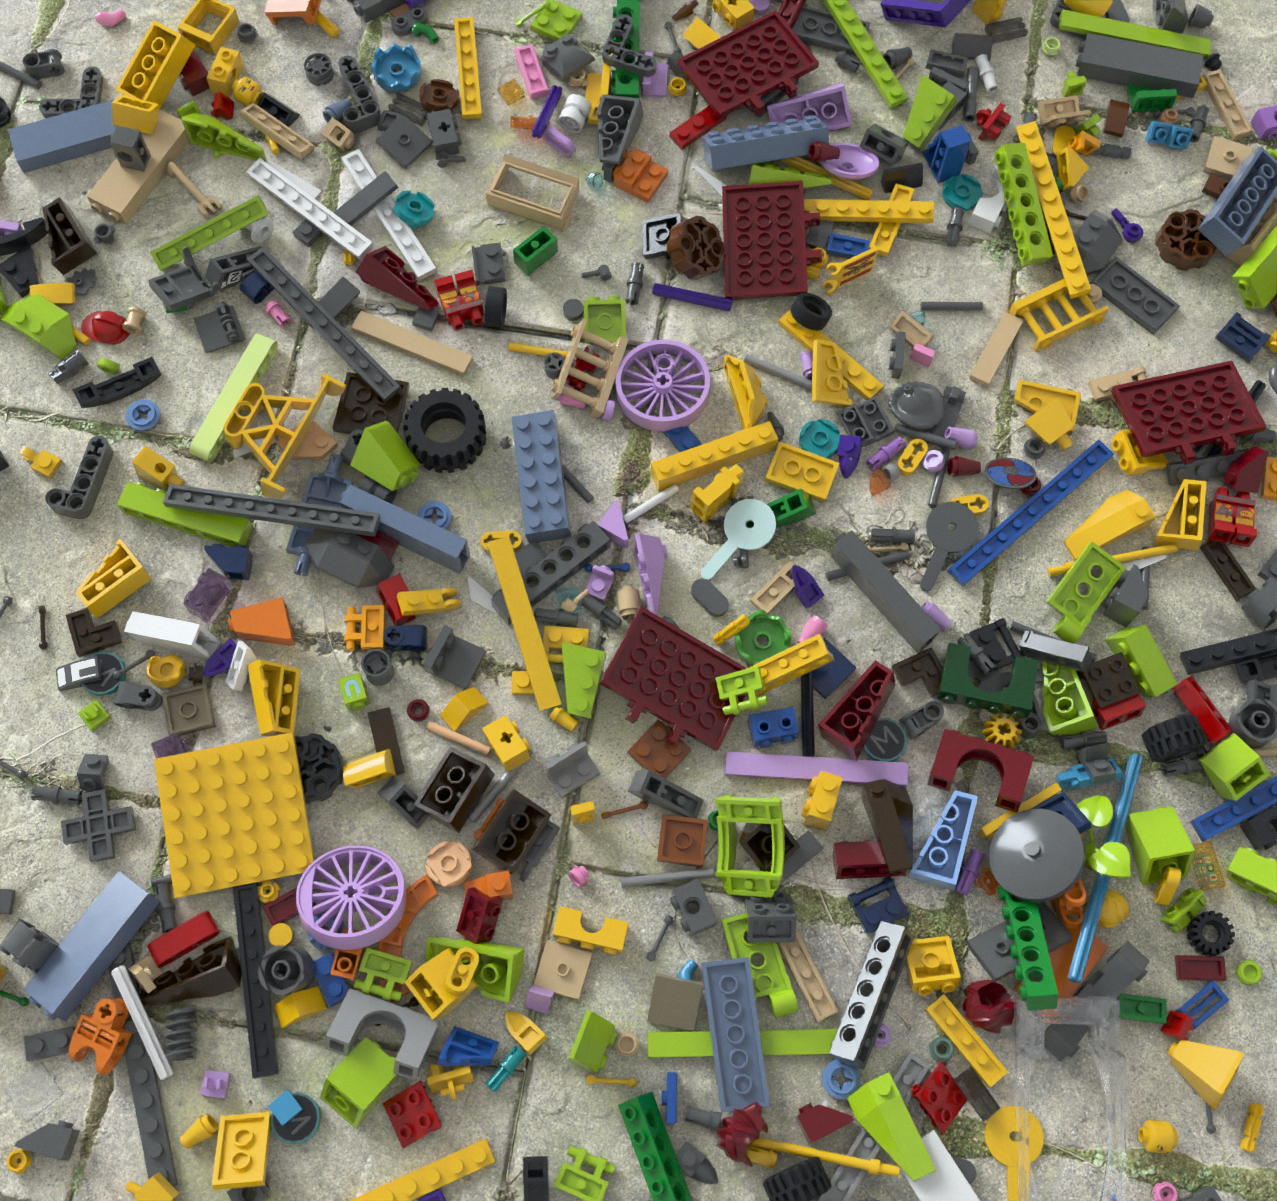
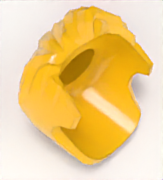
[147,654,186,689]
[1084,890,1130,928]

